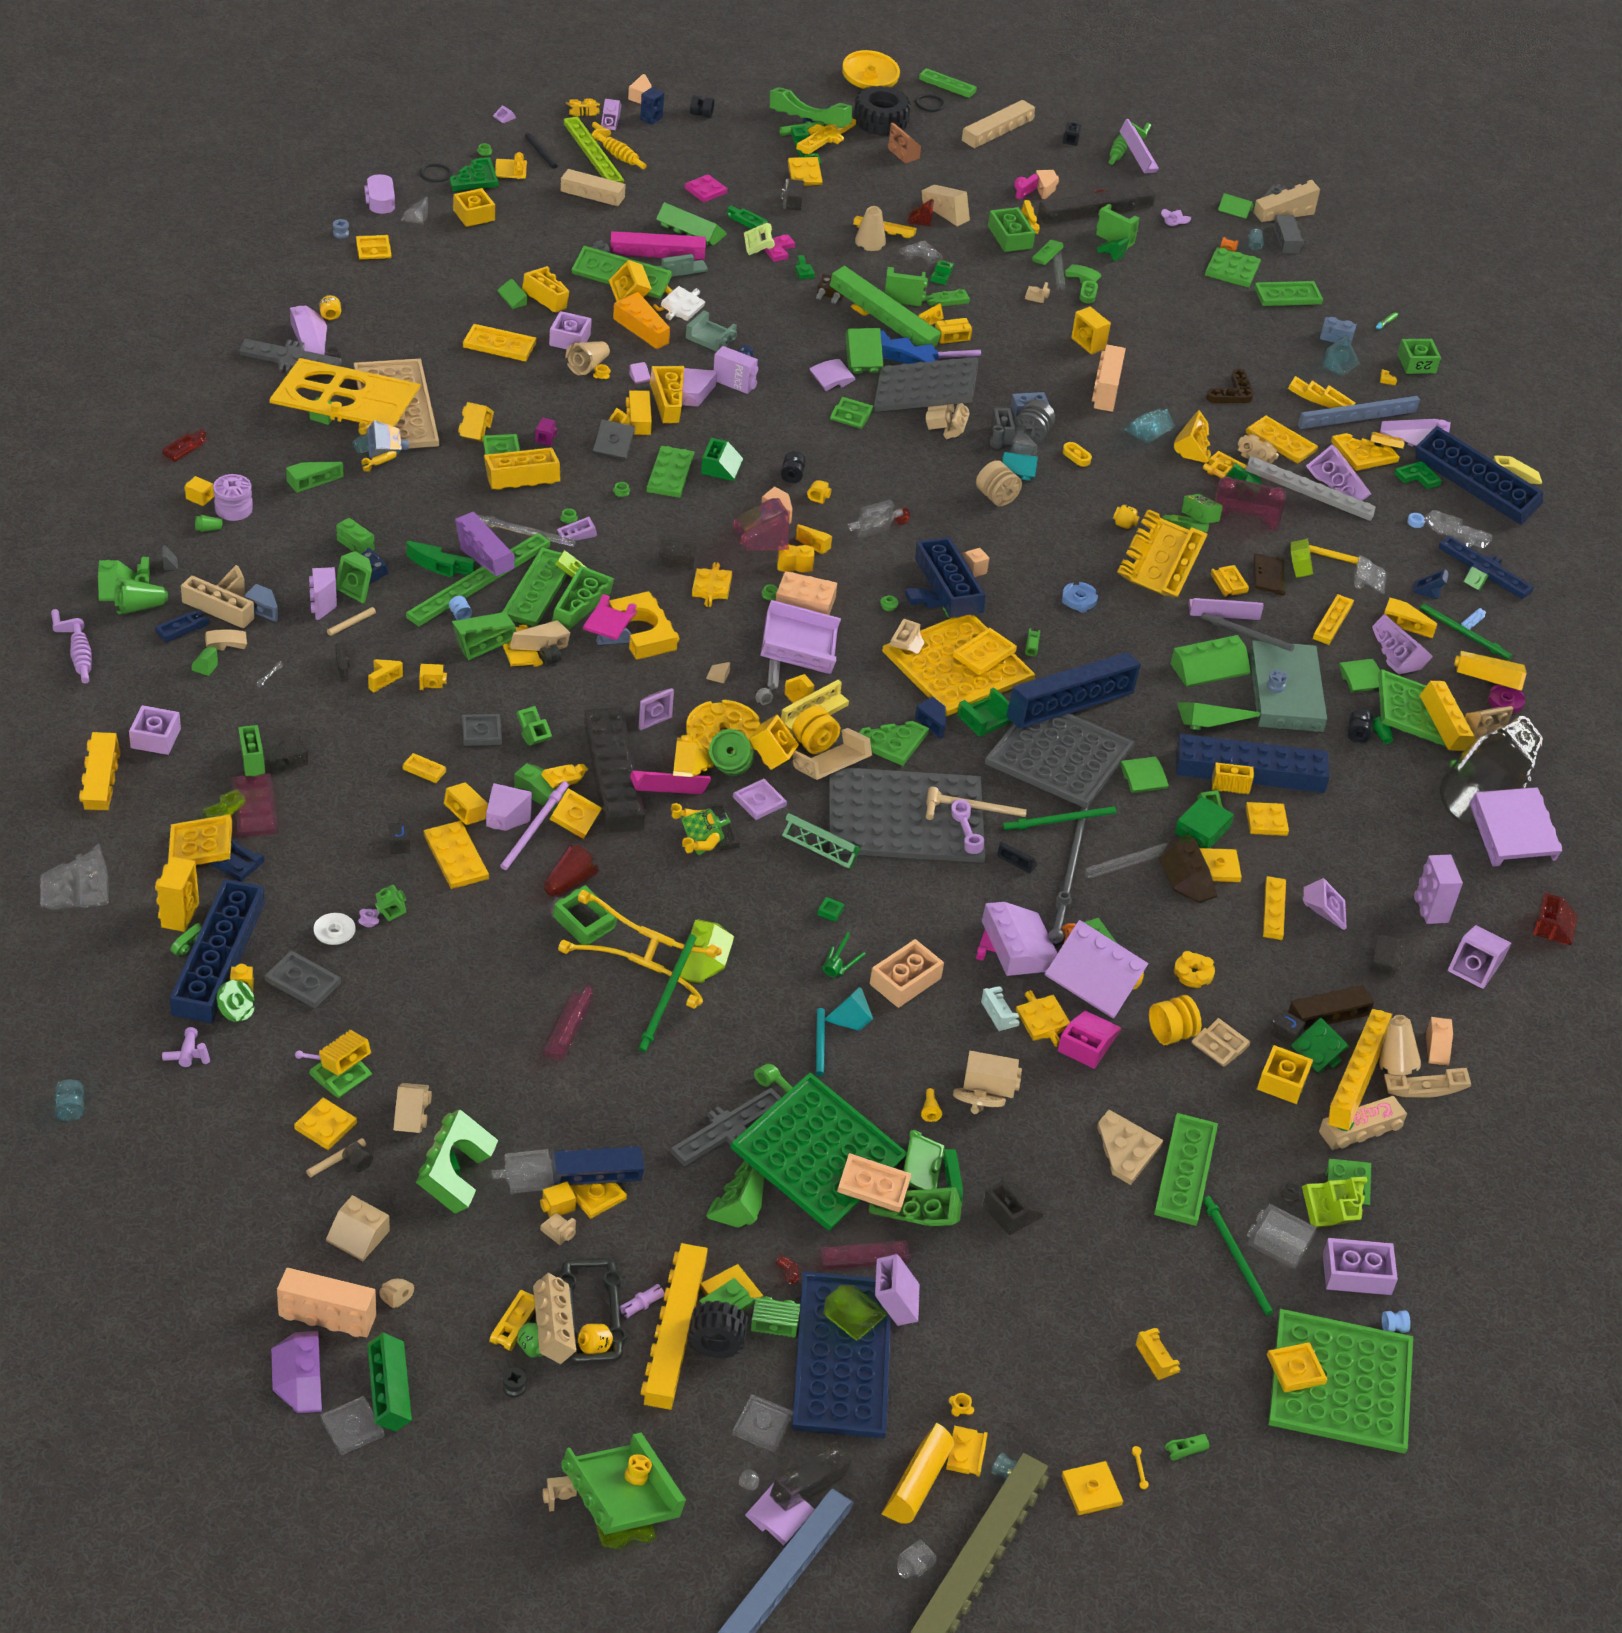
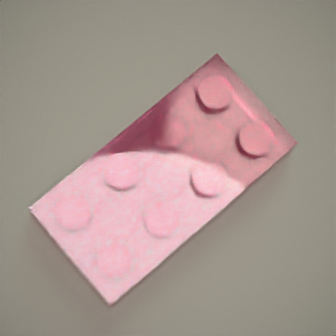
[231,773,278,838]

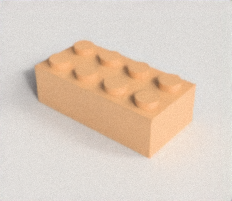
[1092,345,1126,412]
[277,1268,376,1338]

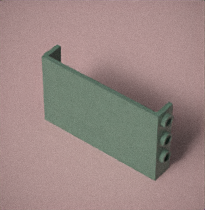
[1249,640,1327,732]

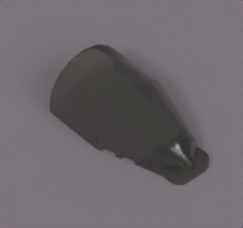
[1440,715,1543,830]

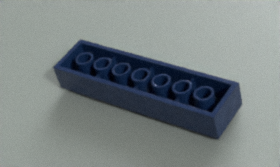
[1415,426,1543,525]
[1006,652,1141,729]
[1176,734,1330,793]
[170,879,265,1023]

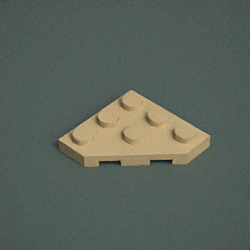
[1097,1110,1164,1185]

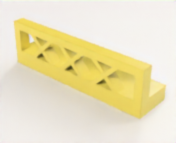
[781,680,849,735]

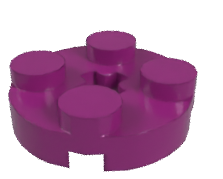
[1487,684,1525,714]

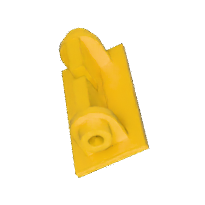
[918,303,944,325]

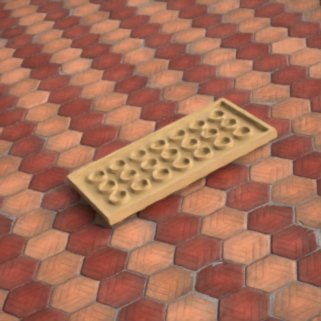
[354,358,439,448]

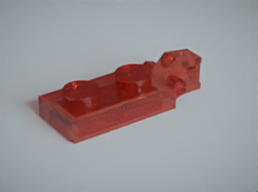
[162,429,207,462]

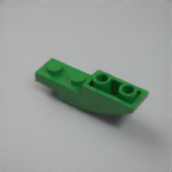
[406,540,475,577]

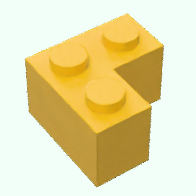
[458,402,494,442]

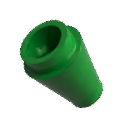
[1373,716,1394,744]

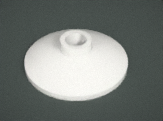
[314,913,355,945]

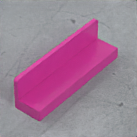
[630,771,711,794]

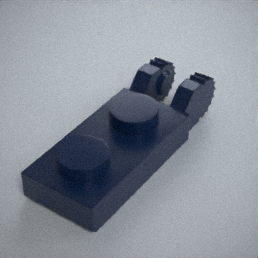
[155,610,210,643]

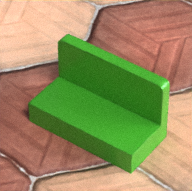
[1218,193,1253,219]

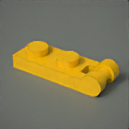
[490,1290,536,1351]

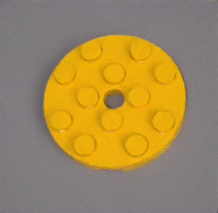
[686,700,760,753]

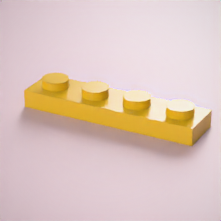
[853,216,917,238]
[1313,594,1354,645]
[1263,876,1286,940]

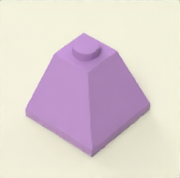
[639,688,674,730]
[486,783,532,831]
[1303,878,1347,930]

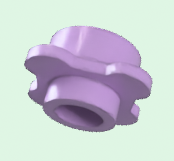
[359,909,380,927]

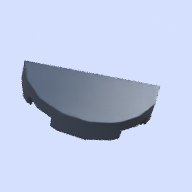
[596,628,632,645]

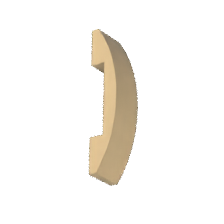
[1384,1068,1471,1097]

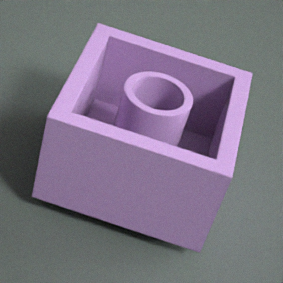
[549,311,591,349]
[129,705,181,755]

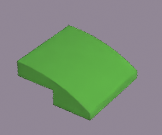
[830,397,873,429]
[1338,659,1380,693]
[1120,757,1169,793]
[309,1060,372,1098]

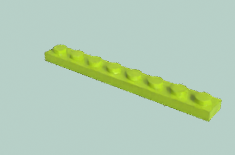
[564,116,624,183]

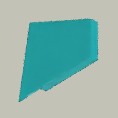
[825,987,873,1031]

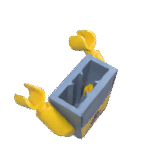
[358,420,409,471]

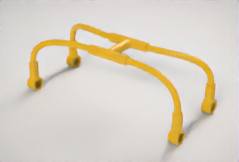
[558,890,722,1009]

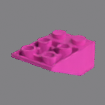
[1058,1011,1122,1069]

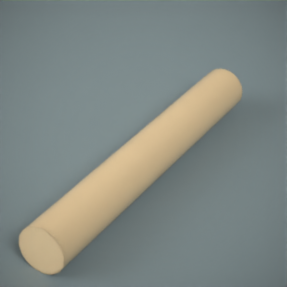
[327,607,376,636]
[306,1138,366,1178]

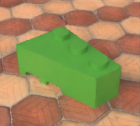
[452,612,517,661]

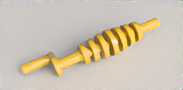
[592,122,647,170]

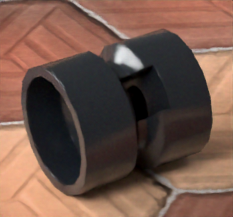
[690,95,715,118]
[781,451,806,483]
[1347,709,1374,744]

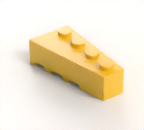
[650,366,684,423]
[79,732,121,811]

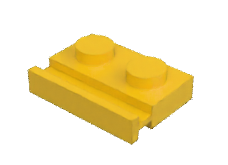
[1211,565,1249,597]
[946,1426,988,1477]

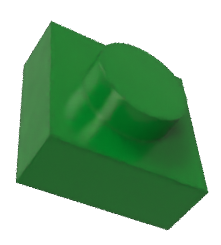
[817,897,844,922]

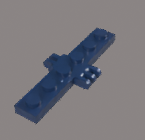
[1438,536,1534,599]

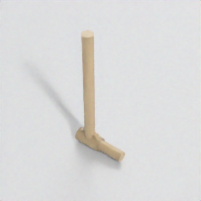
[926,787,1027,820]

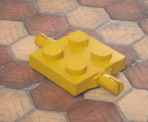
[692,562,732,607]
[1016,990,1070,1047]

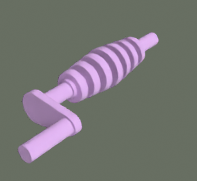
[51,609,92,683]

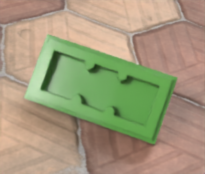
[1032,240,1064,265]

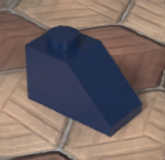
[915,696,946,739]

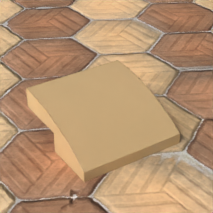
[1192,1018,1250,1067]

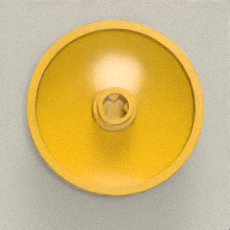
[842,50,900,89]

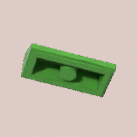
[497,279,527,309]

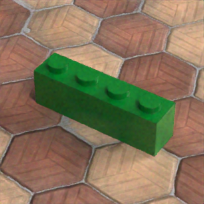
[367,1333,412,1432]

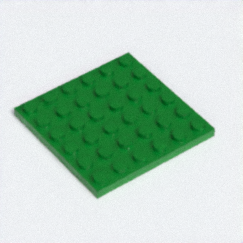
[730,1073,907,1231]

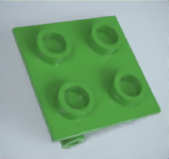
[1325,1159,1371,1205]

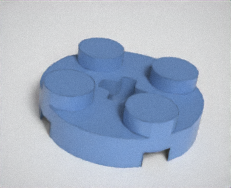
[1062,582,1098,613]

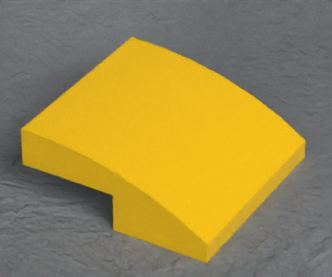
[356,235,391,260]

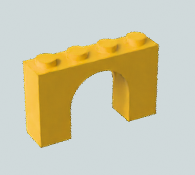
[609,591,679,660]

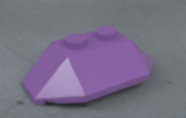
[271,1331,322,1413]

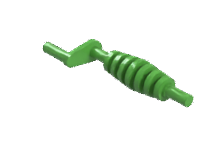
[1109,122,1151,165]

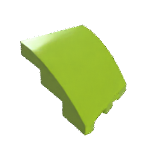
[1302,1177,1367,1228]

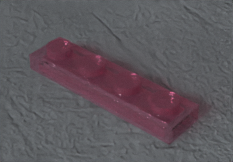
[819,1240,911,1270]

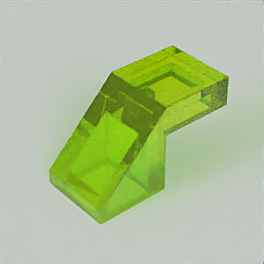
[596,1524,656,1549]

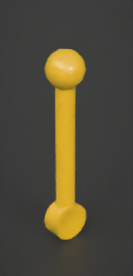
[1132,1446,1148,1489]

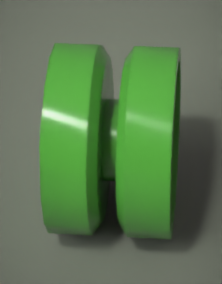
[709,729,755,776]

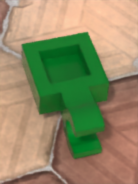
[795,255,815,280]

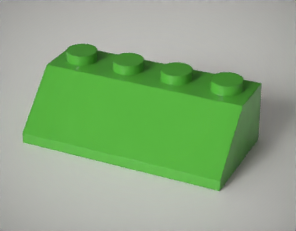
[656,202,727,246]
[1170,635,1251,687]

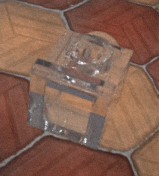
[896,1539,937,1580]

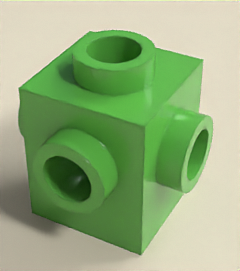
[375,885,406,921]

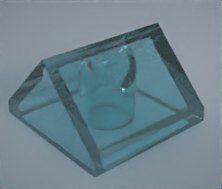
[1322,335,1360,377]

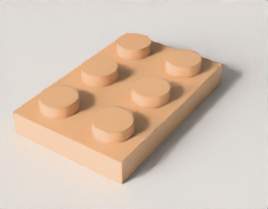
[837,1153,911,1213]

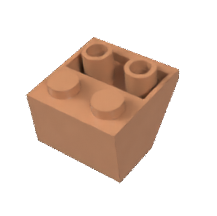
[888,123,921,163]

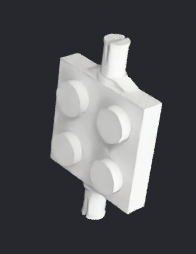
[661,286,705,321]

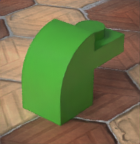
[516,706,552,746]

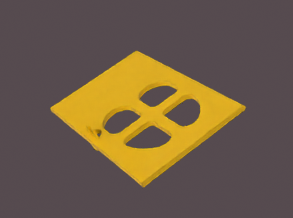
[270,358,421,427]

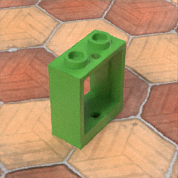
[553,885,617,945]

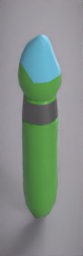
[1376,312,1398,330]

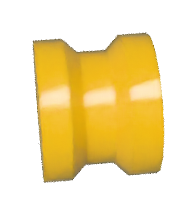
[624,1454,652,1486]

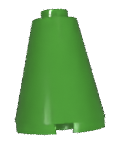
[114,577,168,615]

